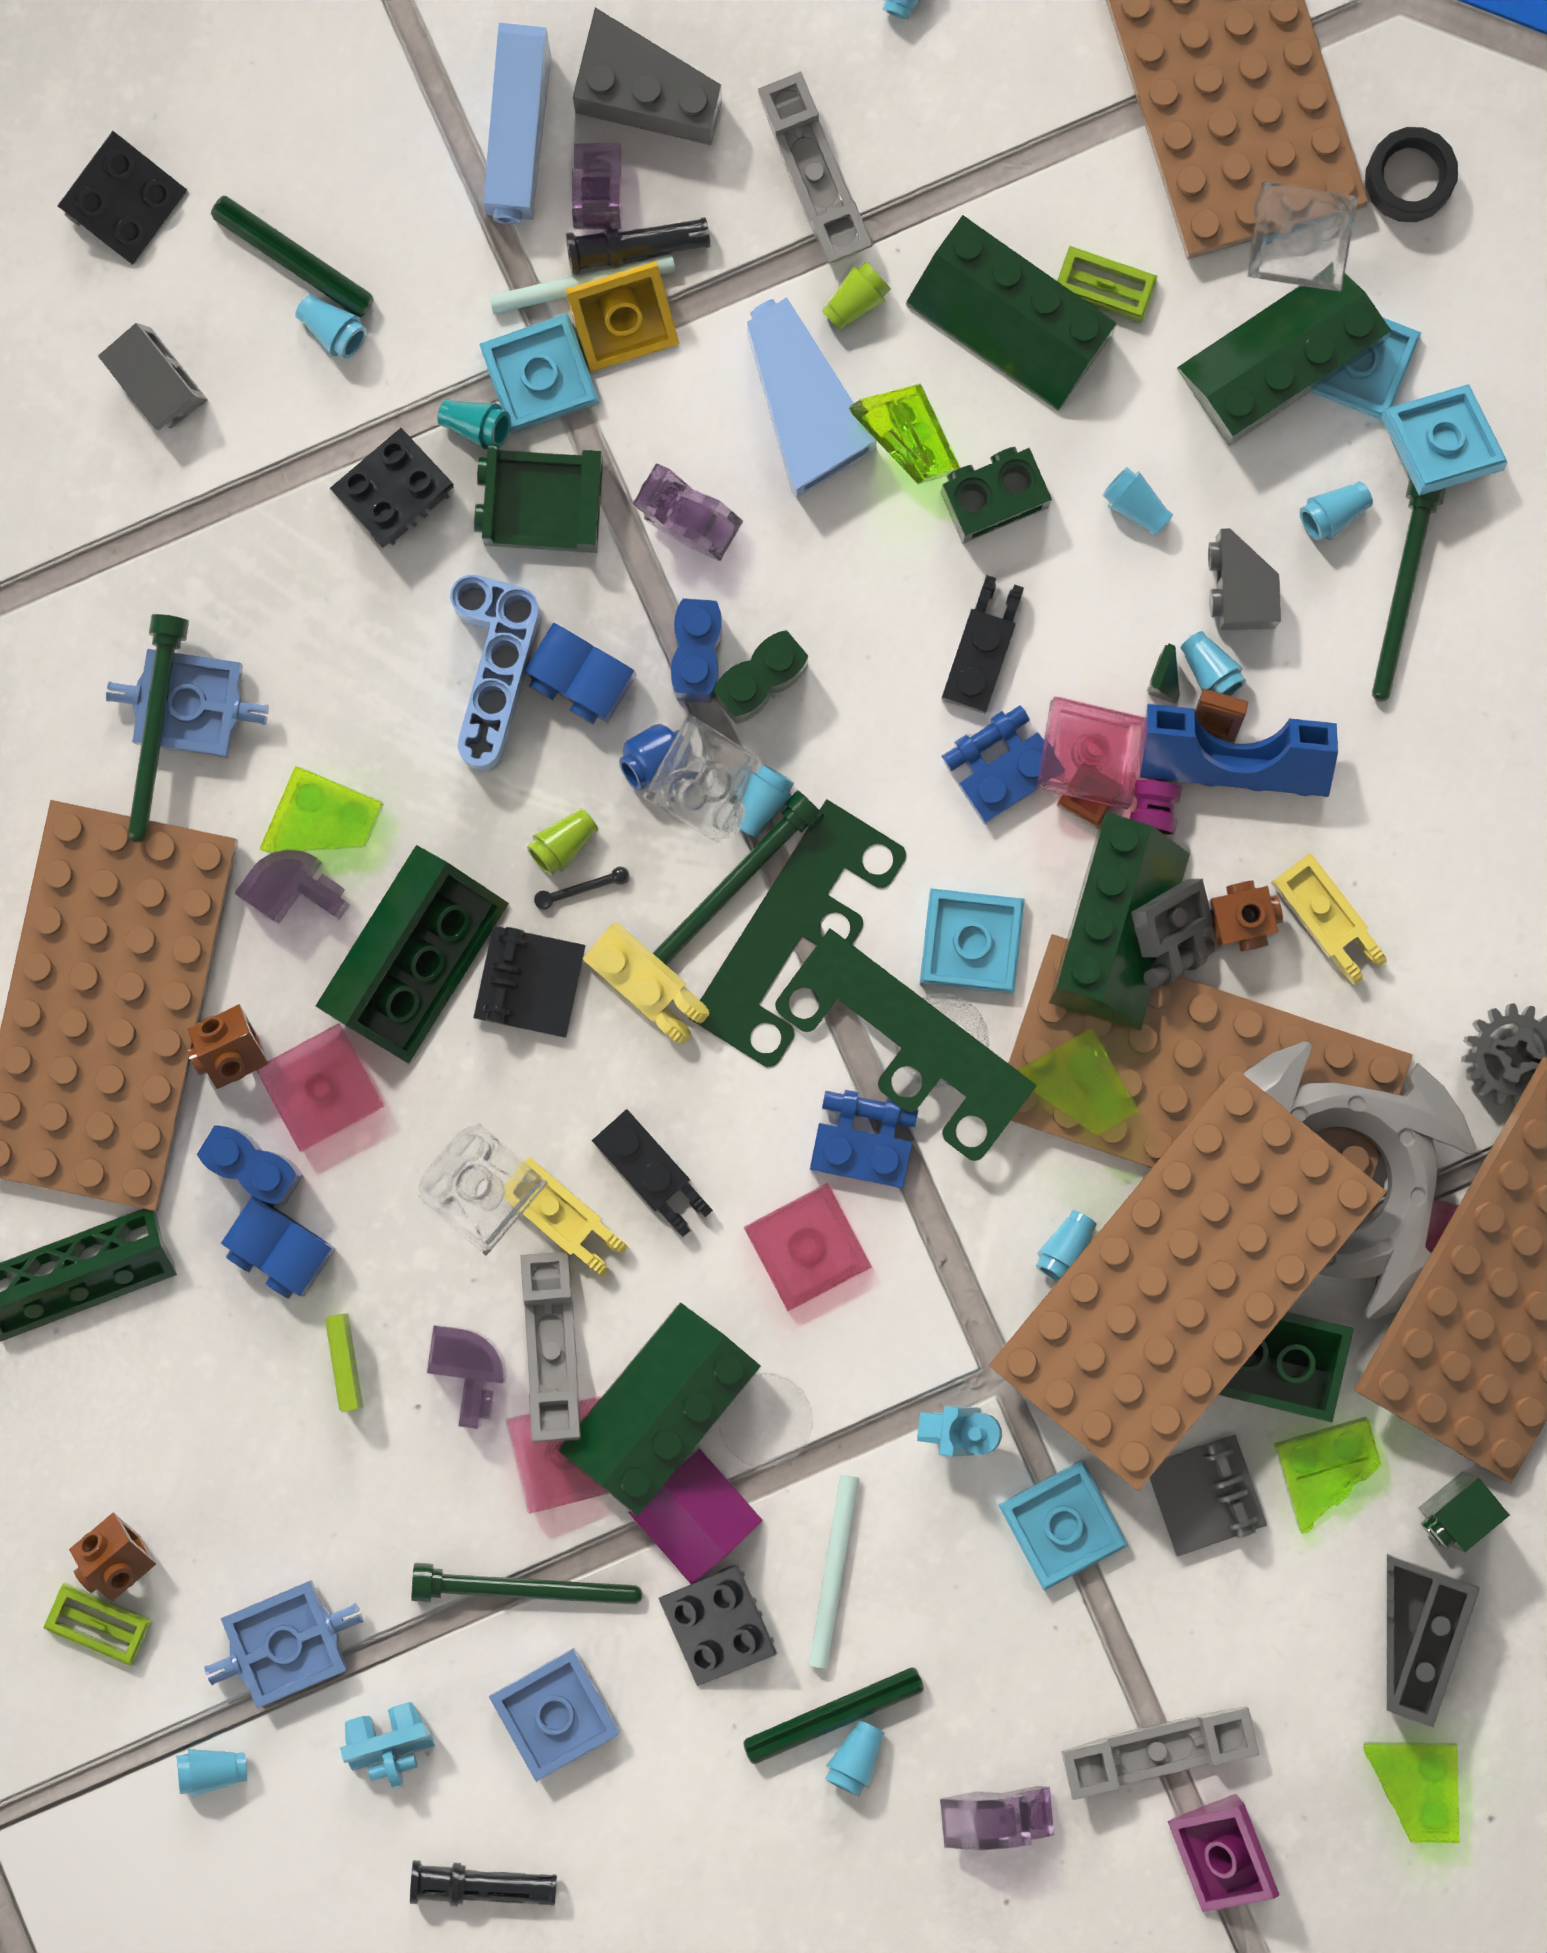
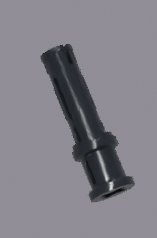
[565,217,710,276]
[410,1860,557,1907]

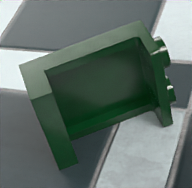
[474,445,603,553]

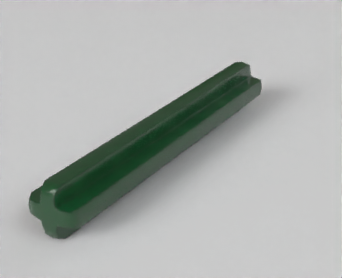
[211,195,374,317]
[743,1667,924,1764]

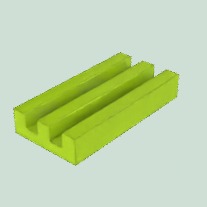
[1057,245,1158,323]
[325,1313,363,1412]
[43,1583,152,1666]

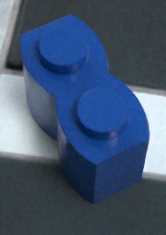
[671,598,722,703]
[524,622,637,725]
[197,1125,303,1204]
[221,1196,336,1299]

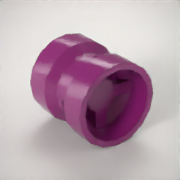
[1130,779,1182,835]

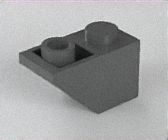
[1208,528,1281,630]

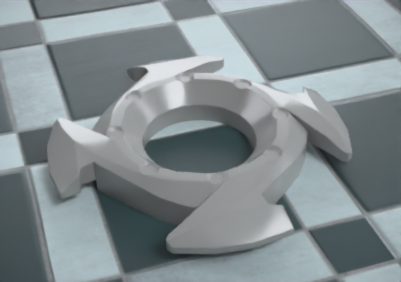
[1242,1041,1476,1320]

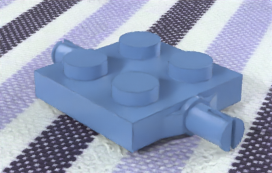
[106,649,269,758]
[204,1580,364,1708]

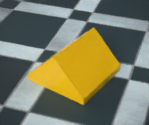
[565,261,680,372]

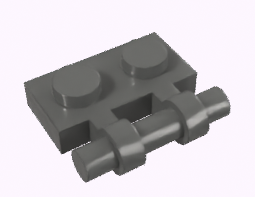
[1131,879,1215,989]

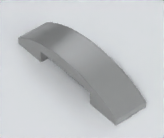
[758,71,872,264]
[520,1251,581,1443]
[1061,1707,1259,1800]

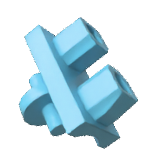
[917,1406,1002,1456]
[340,1702,435,1789]

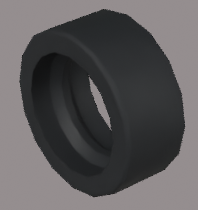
[1365,127,1458,222]

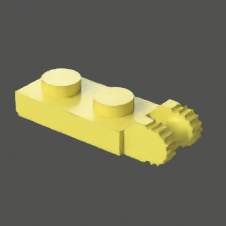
[1271,853,1387,985]
[582,921,710,1044]
[499,1157,629,1277]

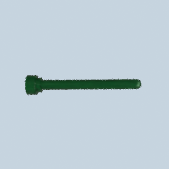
[1372,478,1446,702]
[128,614,189,843]
[653,790,824,966]
[411,1563,643,1604]

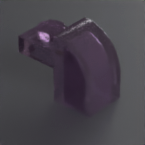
[572,143,622,230]
[633,463,743,561]
[234,850,350,924]
[427,1324,507,1429]
[940,1786,1054,1850]

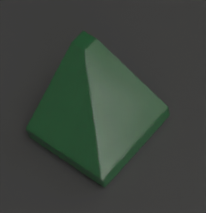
[1147,643,1180,704]

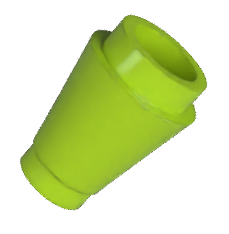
[821,262,891,331]
[527,808,598,876]

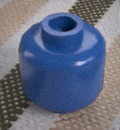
[619,724,692,794]

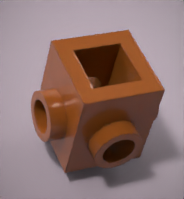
[1208,880,1283,952]
[187,1004,268,1089]
[69,1512,157,1602]

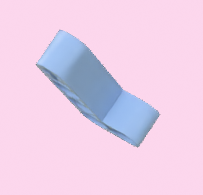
[450,575,541,772]

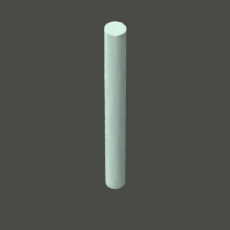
[489,253,676,314]
[809,1475,859,1668]

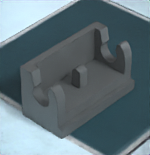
[98,323,208,430]

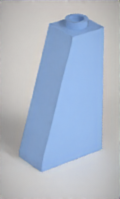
[483,22,551,224]
[747,297,877,498]

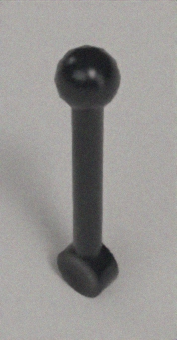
[534,866,630,910]

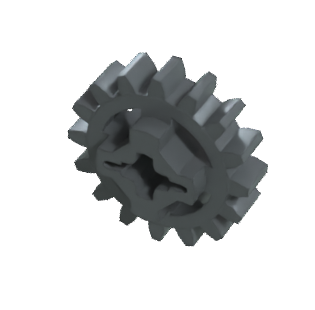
[1461,1003,1547,1107]

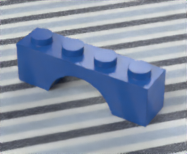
[1140,704,1338,797]

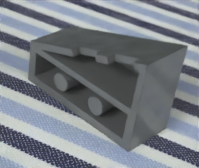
[573,7,722,145]
[1387,1554,1480,1727]

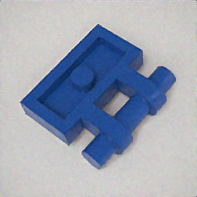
[941,705,1064,824]
[809,1089,919,1189]

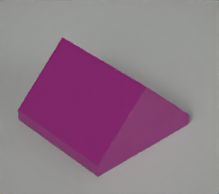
[628,1448,763,1584]
[1167,1794,1280,1912]

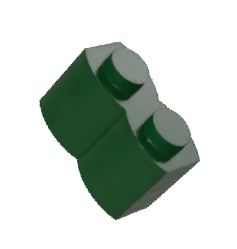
[714,630,808,724]

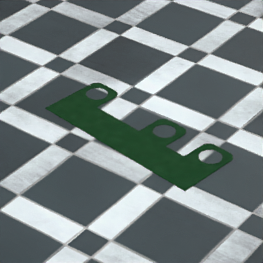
[688,799,906,1067]
[775,928,1037,1161]

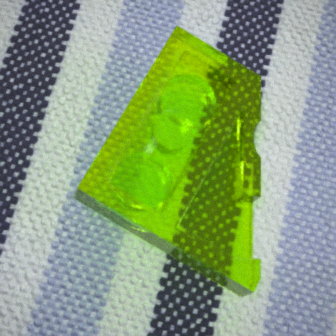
[849,383,960,484]
[259,765,384,853]
[1018,1028,1140,1135]
[1274,1416,1382,1534]
[1363,1742,1459,1843]

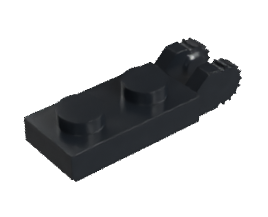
[941,575,1024,714]
[591,1109,713,1237]

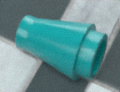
[437,399,511,449]

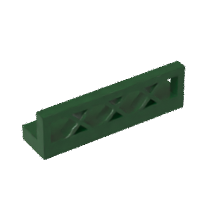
[0,1208,177,1342]

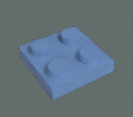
[489,1647,621,1782]

